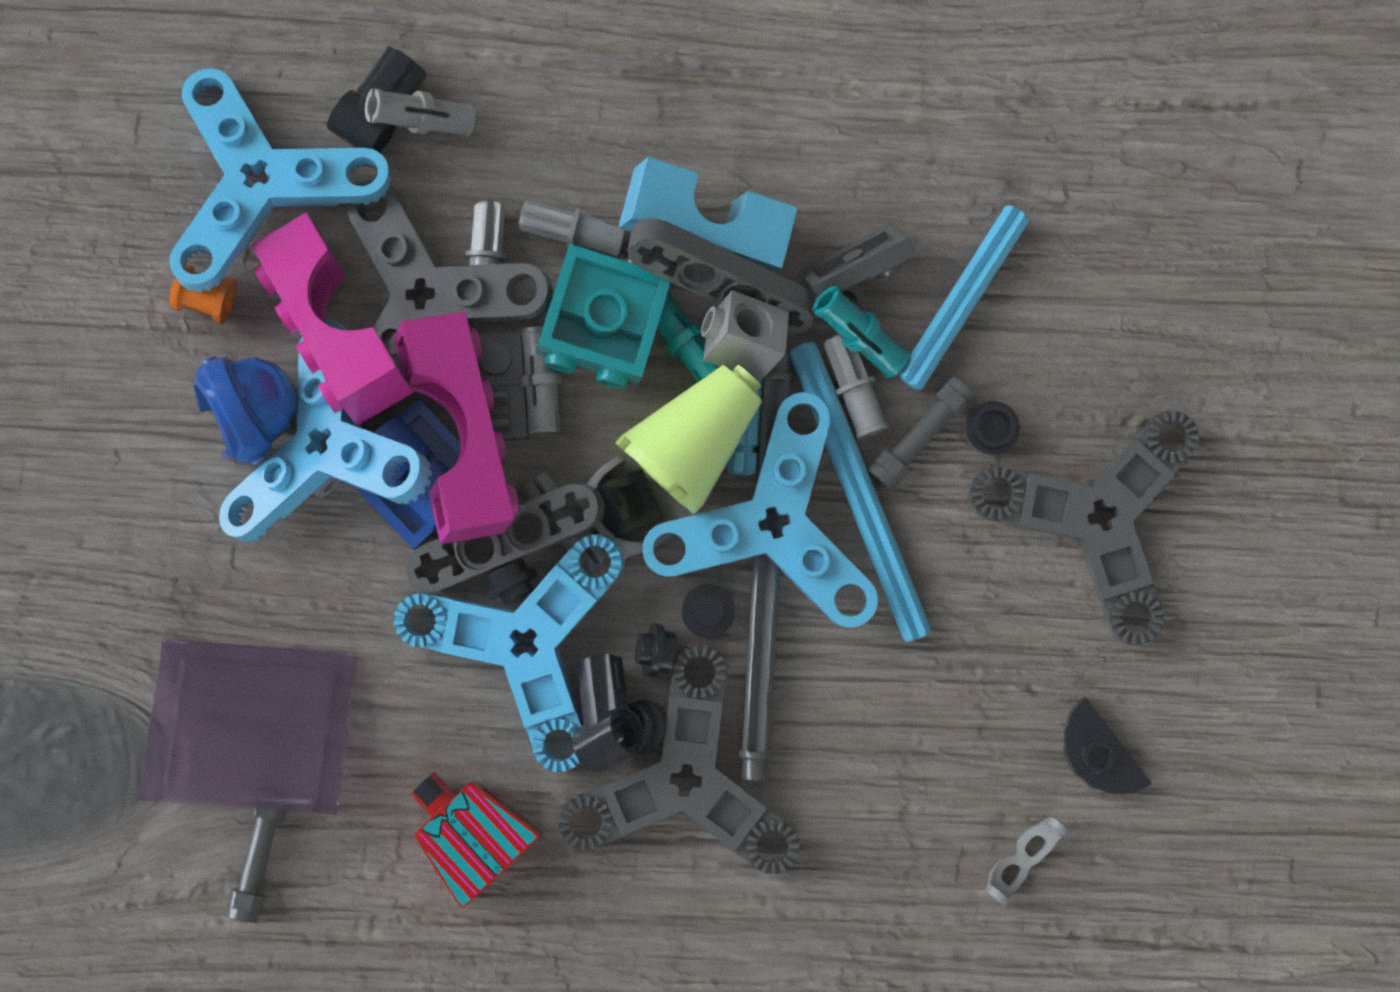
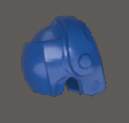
[193,357,298,464]

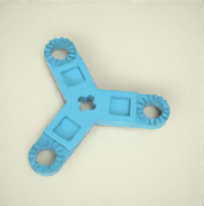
[170,68,392,293]
[219,318,432,543]
[642,392,878,628]
[394,534,625,773]

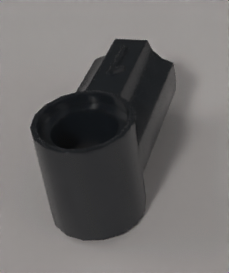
[327,46,427,153]
[572,654,645,771]

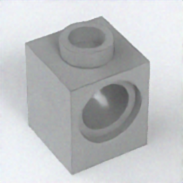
[701,290,789,381]

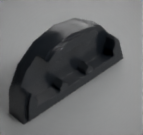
[1063,697,1151,794]

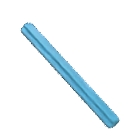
[790,341,931,642]

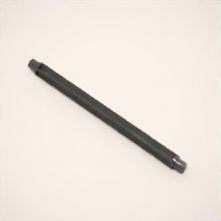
[739,353,793,781]

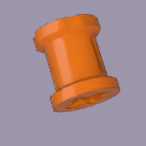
[169,264,238,325]

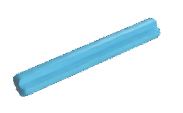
[898,205,1029,391]

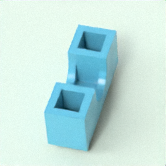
[618,156,798,272]

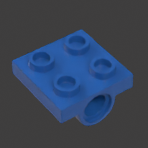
[354,399,460,550]

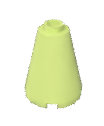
[615,365,762,515]

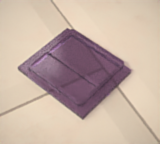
[139,639,356,815]

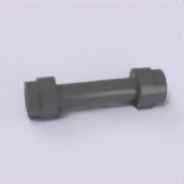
[867,377,976,492]
[225,787,290,923]

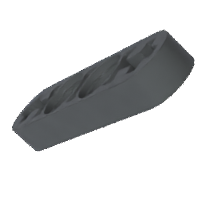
[628,218,815,334]
[407,483,605,593]

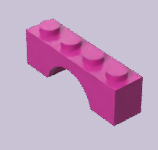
[251,212,413,426]
[394,312,518,545]

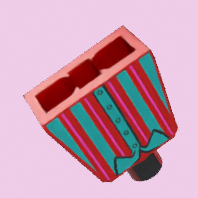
[411,772,543,909]

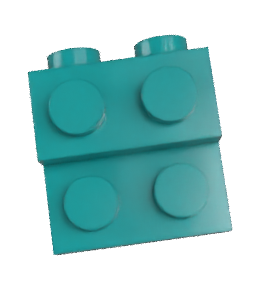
[536,243,671,390]

